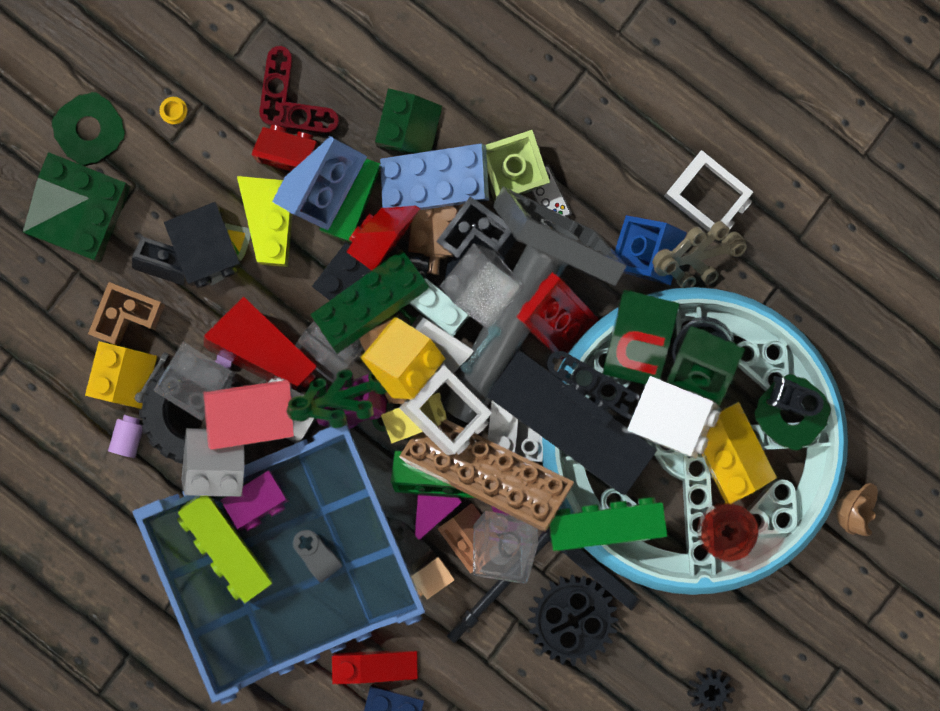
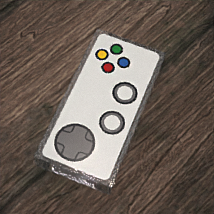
[530,164,572,217]

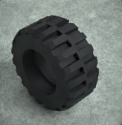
[139,358,243,464]

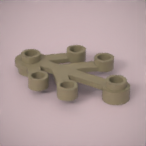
[652,221,747,288]

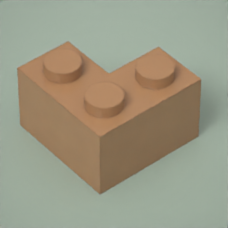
[88,282,166,346]

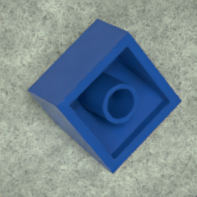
[615,215,687,285]

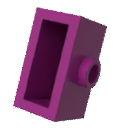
[221,471,289,532]

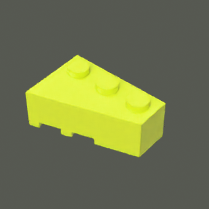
[237,176,293,267]

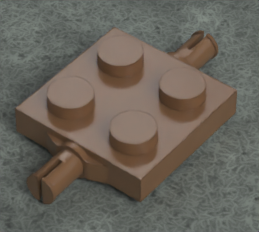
[408,204,464,275]

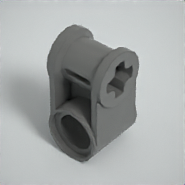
[293,530,343,584]

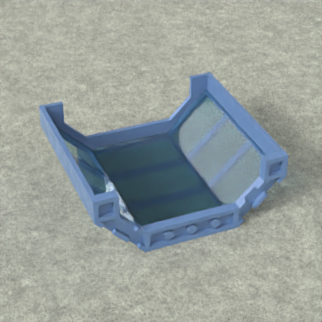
[132,423,426,704]

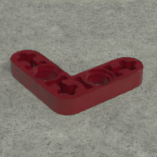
[259,46,339,134]

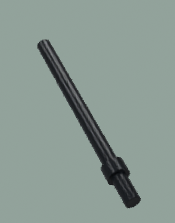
[447,527,551,644]

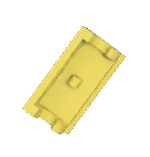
[381,393,446,443]

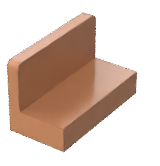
[438,504,504,573]

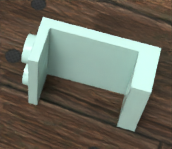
[409,278,469,337]

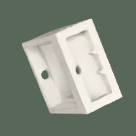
[664,150,753,232]
[399,365,492,455]

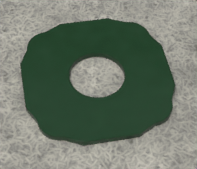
[52,92,125,165]
[754,374,831,450]

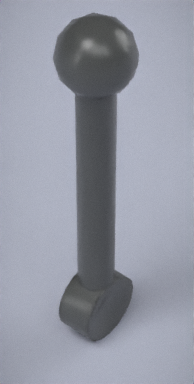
[135,352,169,403]

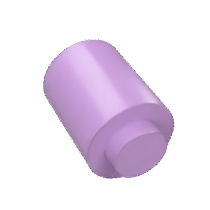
[108,415,143,458]

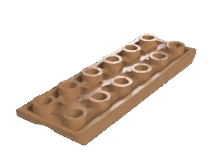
[400,420,574,531]

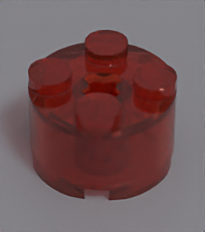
[697,503,759,561]

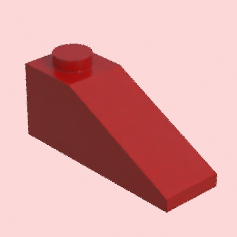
[332,651,418,684]

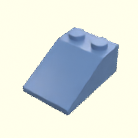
[272,137,367,230]

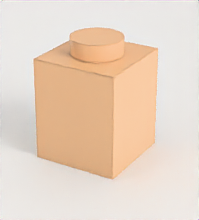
[411,556,455,600]

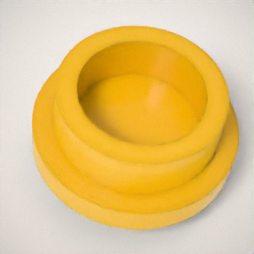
[159,97,188,125]

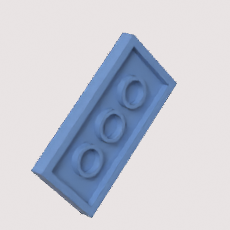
[380,143,489,210]

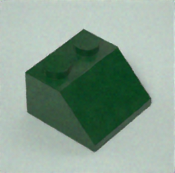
[375,88,443,154]
[667,326,744,406]

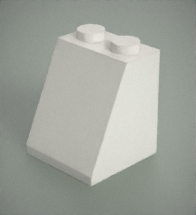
[628,377,719,459]

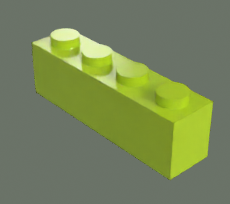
[177,495,272,604]

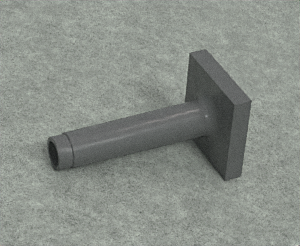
[443,186,626,423]

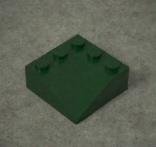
[23,152,131,263]

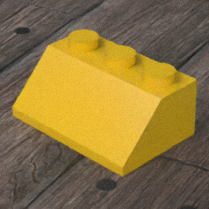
[702,402,777,504]

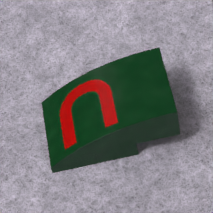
[602,290,680,385]

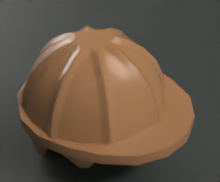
[836,483,878,536]

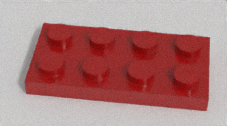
[516,272,599,361]

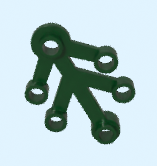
[286,369,387,428]

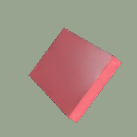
[203,380,294,450]

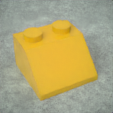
[361,318,446,399]
[85,341,158,409]

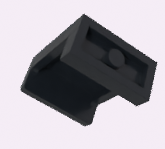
[164,202,243,288]

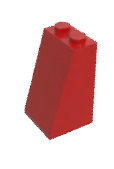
[203,296,317,392]

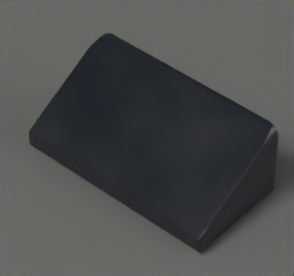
[132,237,186,285]

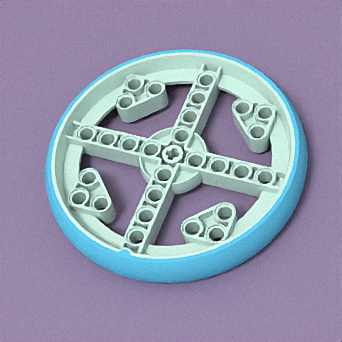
[542,287,848,595]

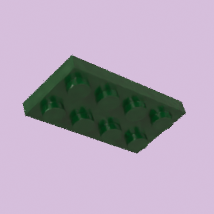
[310,250,430,354]

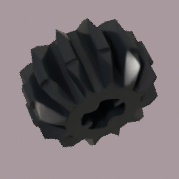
[687,667,735,711]

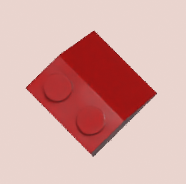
[251,125,318,171]
[347,205,420,270]

